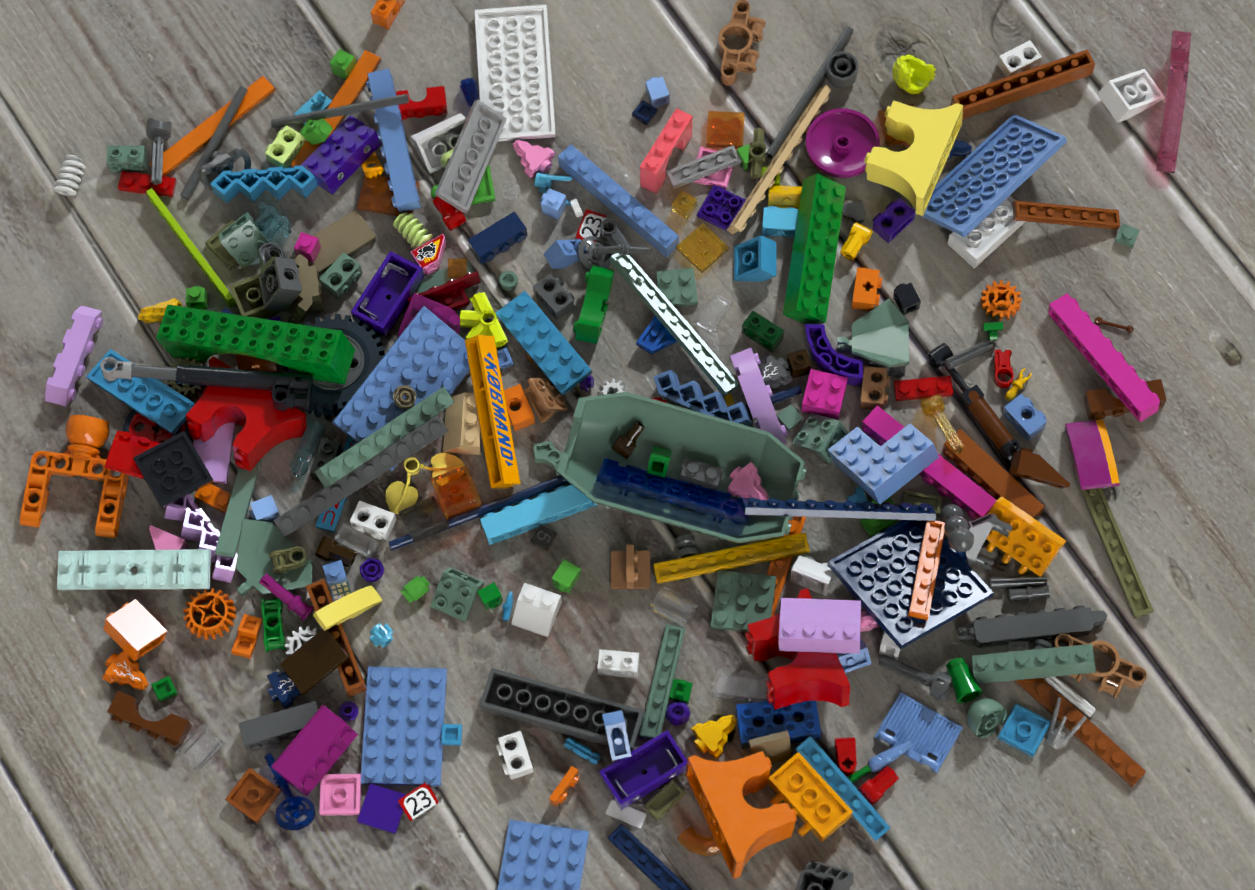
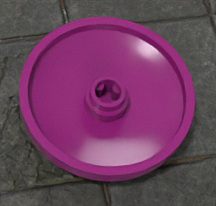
[806,108,880,178]

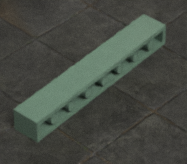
[314,387,454,487]

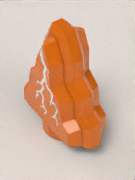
[102,650,149,690]

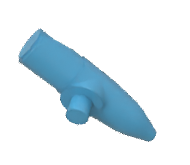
[502,591,513,621]

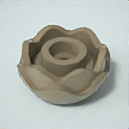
[393,385,417,409]

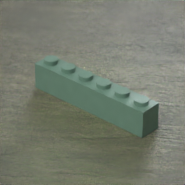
[972,644,1096,684]

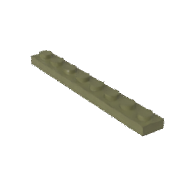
[1075,477,1154,619]

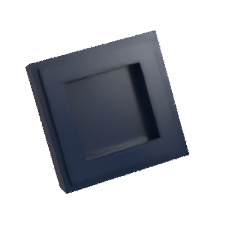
[632,100,657,126]

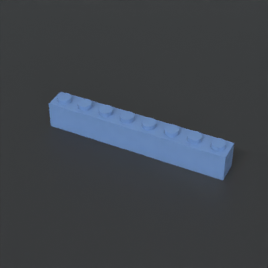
[366,68,421,213]
[558,144,679,257]

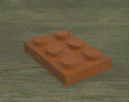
[357,175,420,216]

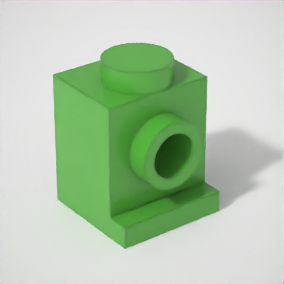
[299,118,333,145]
[186,286,208,310]

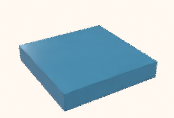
[997,703,1051,757]

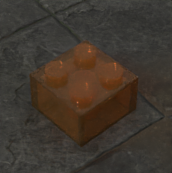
[431,465,482,519]

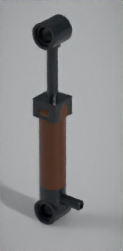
[927,343,1022,469]

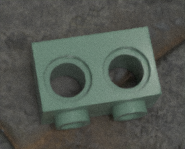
[106,146,148,172]
[319,252,363,299]

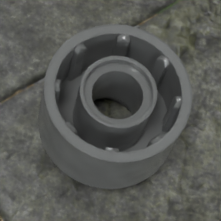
[826,52,858,88]

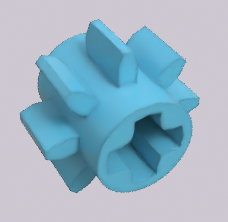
[369,623,394,648]

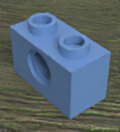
[1002,393,1047,442]

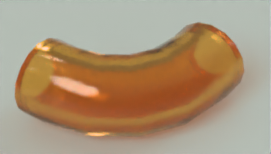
[677,826,721,856]

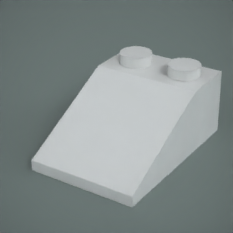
[1097,69,1165,123]

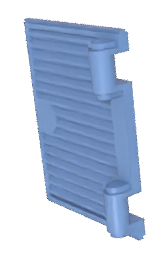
[874,692,963,773]

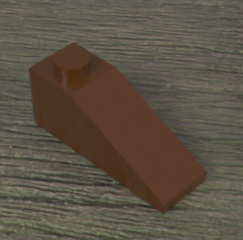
[1009,448,1070,489]

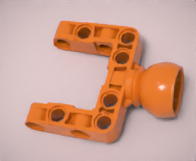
[20,415,129,538]

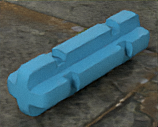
[564,737,601,764]

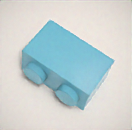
[762,206,799,238]

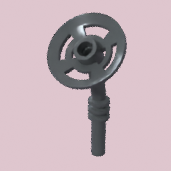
[577,236,652,271]

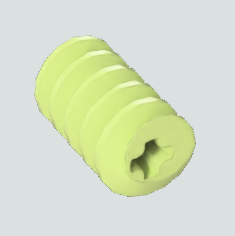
[393,212,433,249]

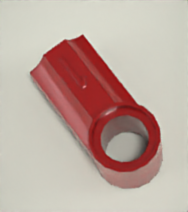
[433,196,466,231]
[858,766,899,805]

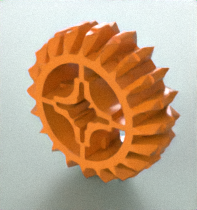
[183,588,236,640]

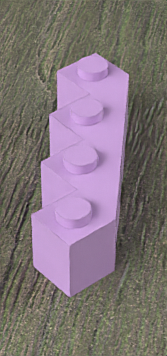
[45,306,103,406]
[164,494,238,583]

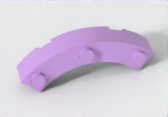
[730,348,788,444]

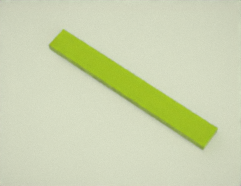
[146,188,236,308]

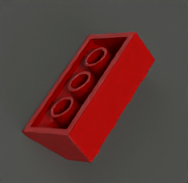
[104,431,160,479]

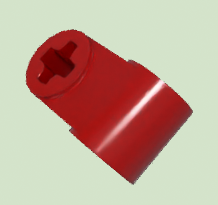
[834,737,857,776]

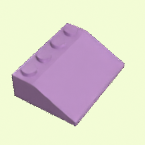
[779,598,861,654]

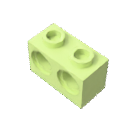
[265,125,306,168]

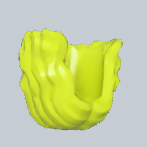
[892,54,936,94]

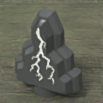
[759,354,793,388]

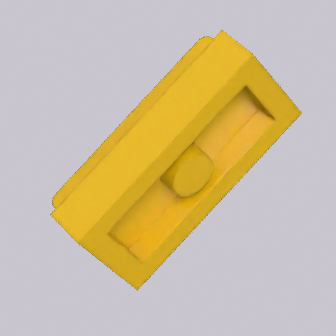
[768,185,802,210]

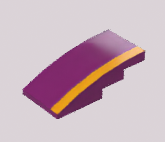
[1065,420,1120,490]

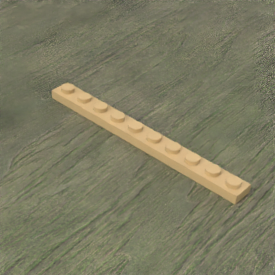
[727,85,831,235]

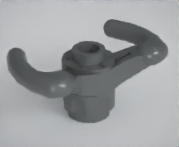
[199,147,251,191]

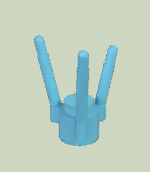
[535,173,572,206]

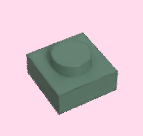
[1115,223,1140,248]

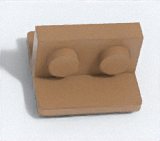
[524,378,568,423]
[611,545,650,589]

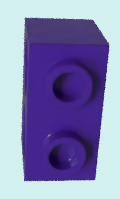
[872,198,916,244]

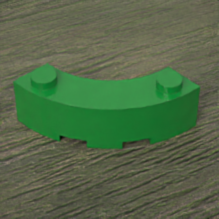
[573,266,614,344]

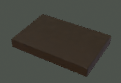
[280,629,350,695]

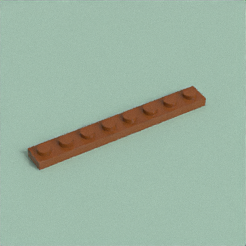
[1013,678,1146,787]

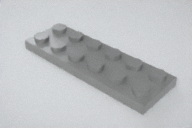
[435,99,507,213]

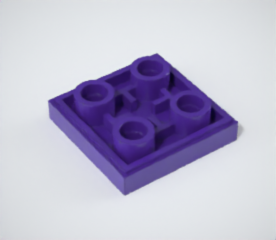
[697,185,746,233]
[357,784,406,834]

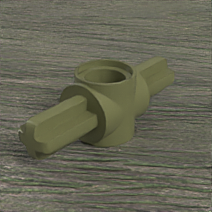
[748,128,766,180]

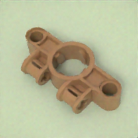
[718,0,766,86]
[1053,634,1147,699]

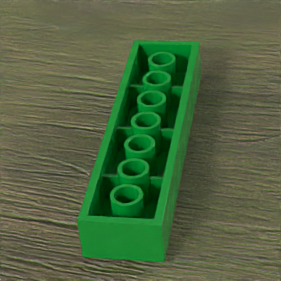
[783,173,846,324]

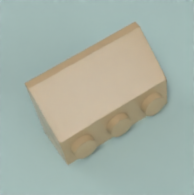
[443,392,482,455]

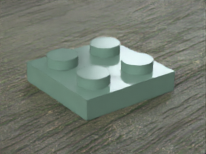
[656,268,698,307]

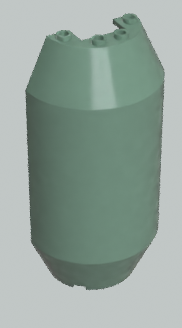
[557,392,807,544]

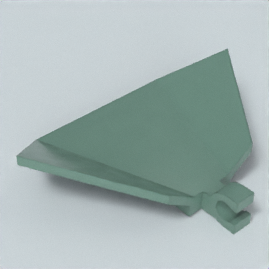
[837,298,910,367]
[236,519,313,597]

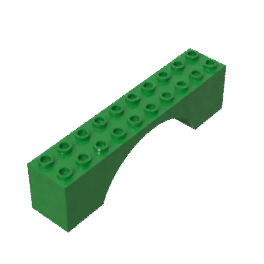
[156,304,355,385]

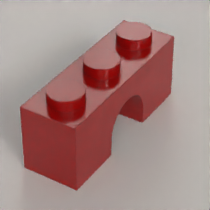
[396,86,448,120]

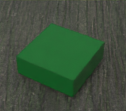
[151,676,178,703]

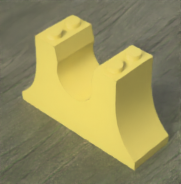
[864,100,963,216]

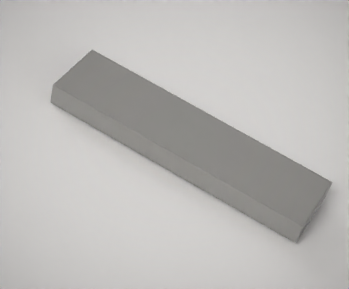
[666,145,741,189]

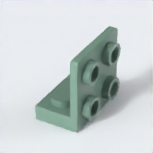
[218,212,270,268]
[792,413,849,464]
[431,567,485,621]

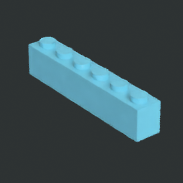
[480,485,598,545]

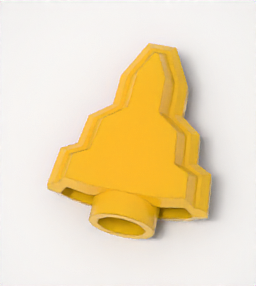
[138,298,183,323]
[690,715,737,759]

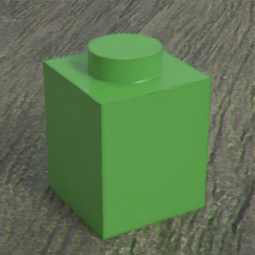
[330,49,356,80]
[552,559,581,593]

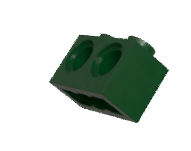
[742,311,784,353]

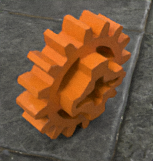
[980,280,1022,321]

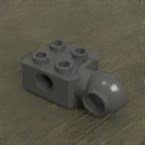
[259,243,302,312]

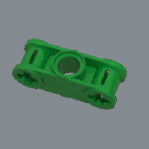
[261,597,286,653]

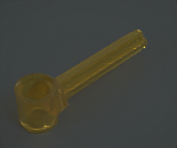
[920,394,964,453]

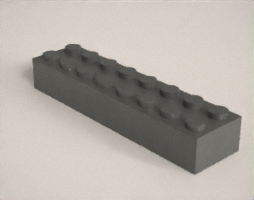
[480,668,644,752]

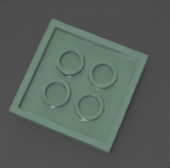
[711,570,776,632]

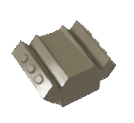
[286,254,324,324]

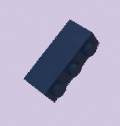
[468,211,528,264]

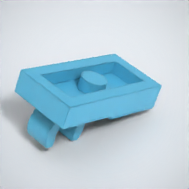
[294,90,332,125]

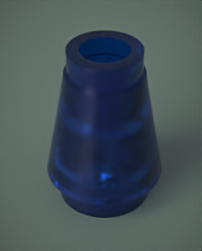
[460,78,478,106]

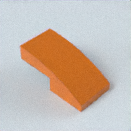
[231,614,263,659]

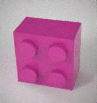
[801,369,848,420]

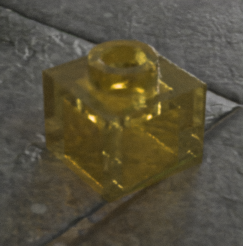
[672,190,697,219]

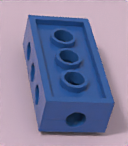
[736,701,821,749]

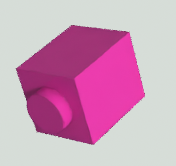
[294,232,321,263]

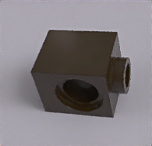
[787,349,812,379]

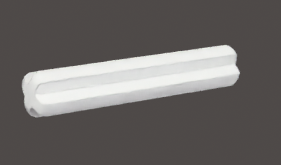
[1045,676,1096,717]

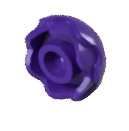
[360,558,384,582]
[665,701,691,726]

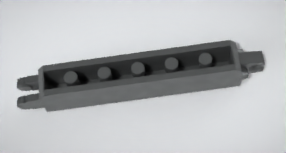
[958,605,1108,648]

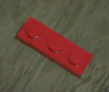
[118,171,177,198]
[893,376,953,401]

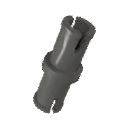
[1009,585,1050,602]

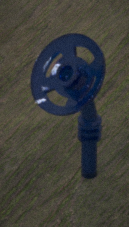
[264,753,315,831]

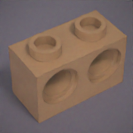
[860,366,890,410]

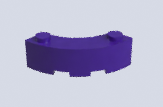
[804,324,863,386]

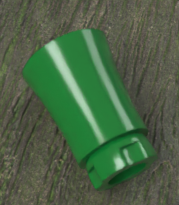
[946,657,983,704]

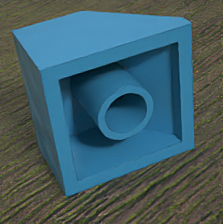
[734,235,777,282]

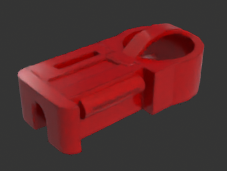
[994,350,1014,388]

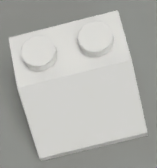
[790,555,835,596]
[511,583,562,638]

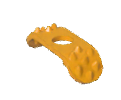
[361,151,384,179]

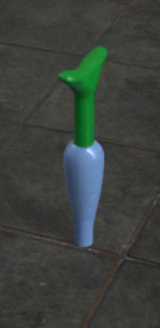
[846,740,913,784]

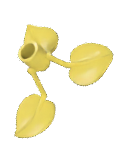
[385,453,465,514]

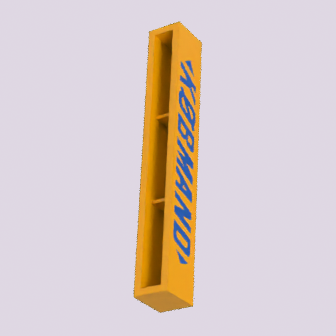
[465,335,521,489]

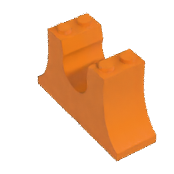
[685,751,797,879]

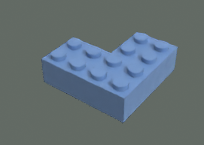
[828,423,939,504]

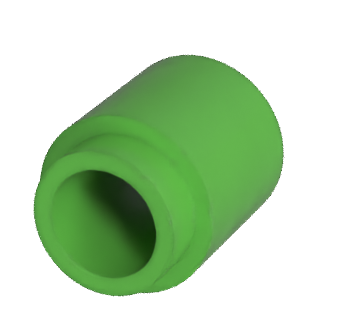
[400,575,430,603]

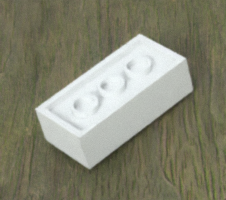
[947,196,1026,269]

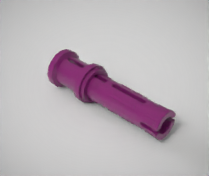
[258,573,314,621]

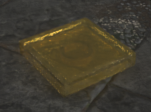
[676,223,729,273]

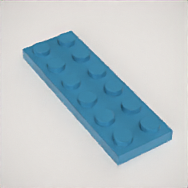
[496,291,593,396]
[86,349,195,435]

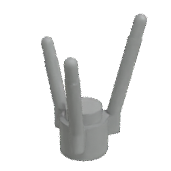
[1046,697,1087,749]

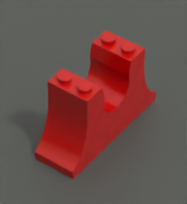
[186,356,307,471]
[745,588,850,710]

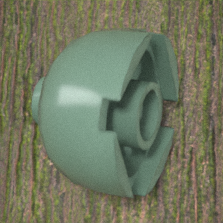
[967,698,1007,738]

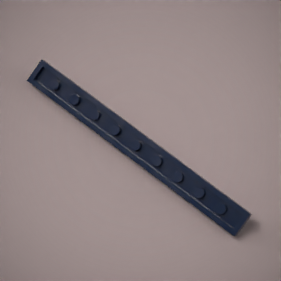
[741,498,936,521]

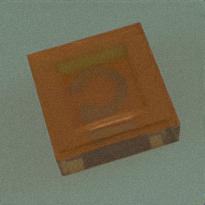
[448,258,467,279]

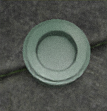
[499,271,518,291]

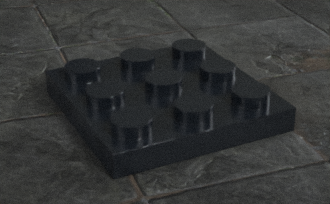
[133,431,213,509]

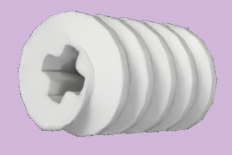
[53,155,86,196]

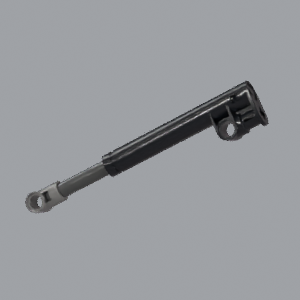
[100,357,314,411]

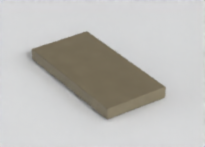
[293,209,377,275]

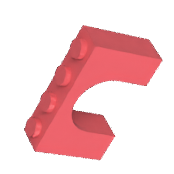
[640,108,693,194]

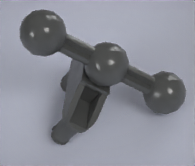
[939,504,1012,571]

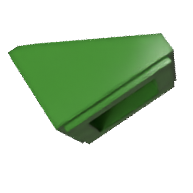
[737,144,750,172]

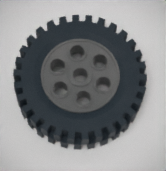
[282,314,385,420]

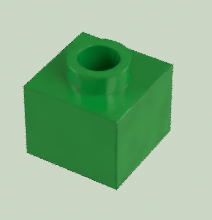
[477,582,503,610]

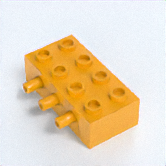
[985,497,1066,577]
[768,752,853,843]

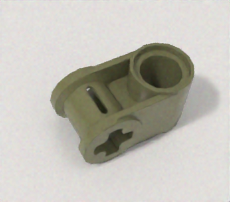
[269,547,308,574]

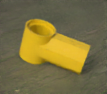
[840,222,873,260]

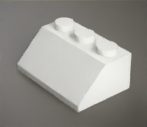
[411,113,466,174]

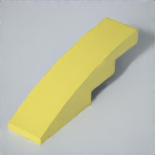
[313,585,383,631]

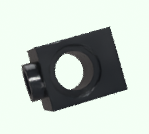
[893,283,921,315]

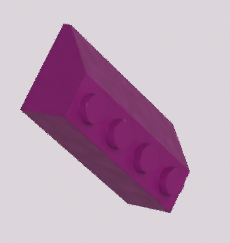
[271,705,358,796]

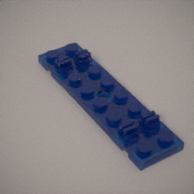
[596,458,749,525]

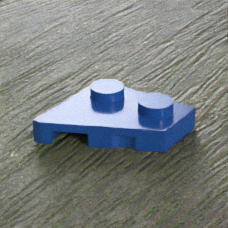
[636,316,677,354]

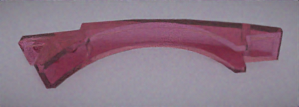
[1156,30,1191,173]

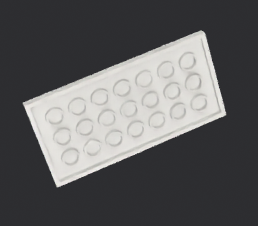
[475,5,556,142]

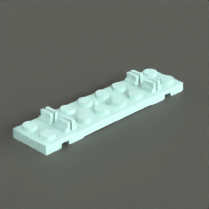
[57,549,211,590]

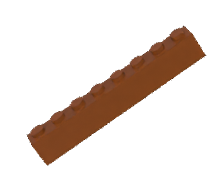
[950,49,1095,119]

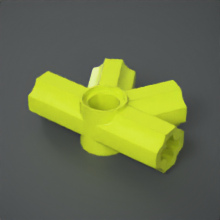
[460,292,508,348]

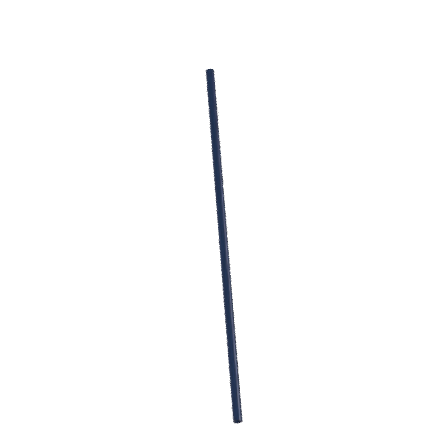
[388,384,802,551]

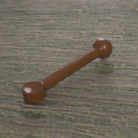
[1095,317,1134,333]

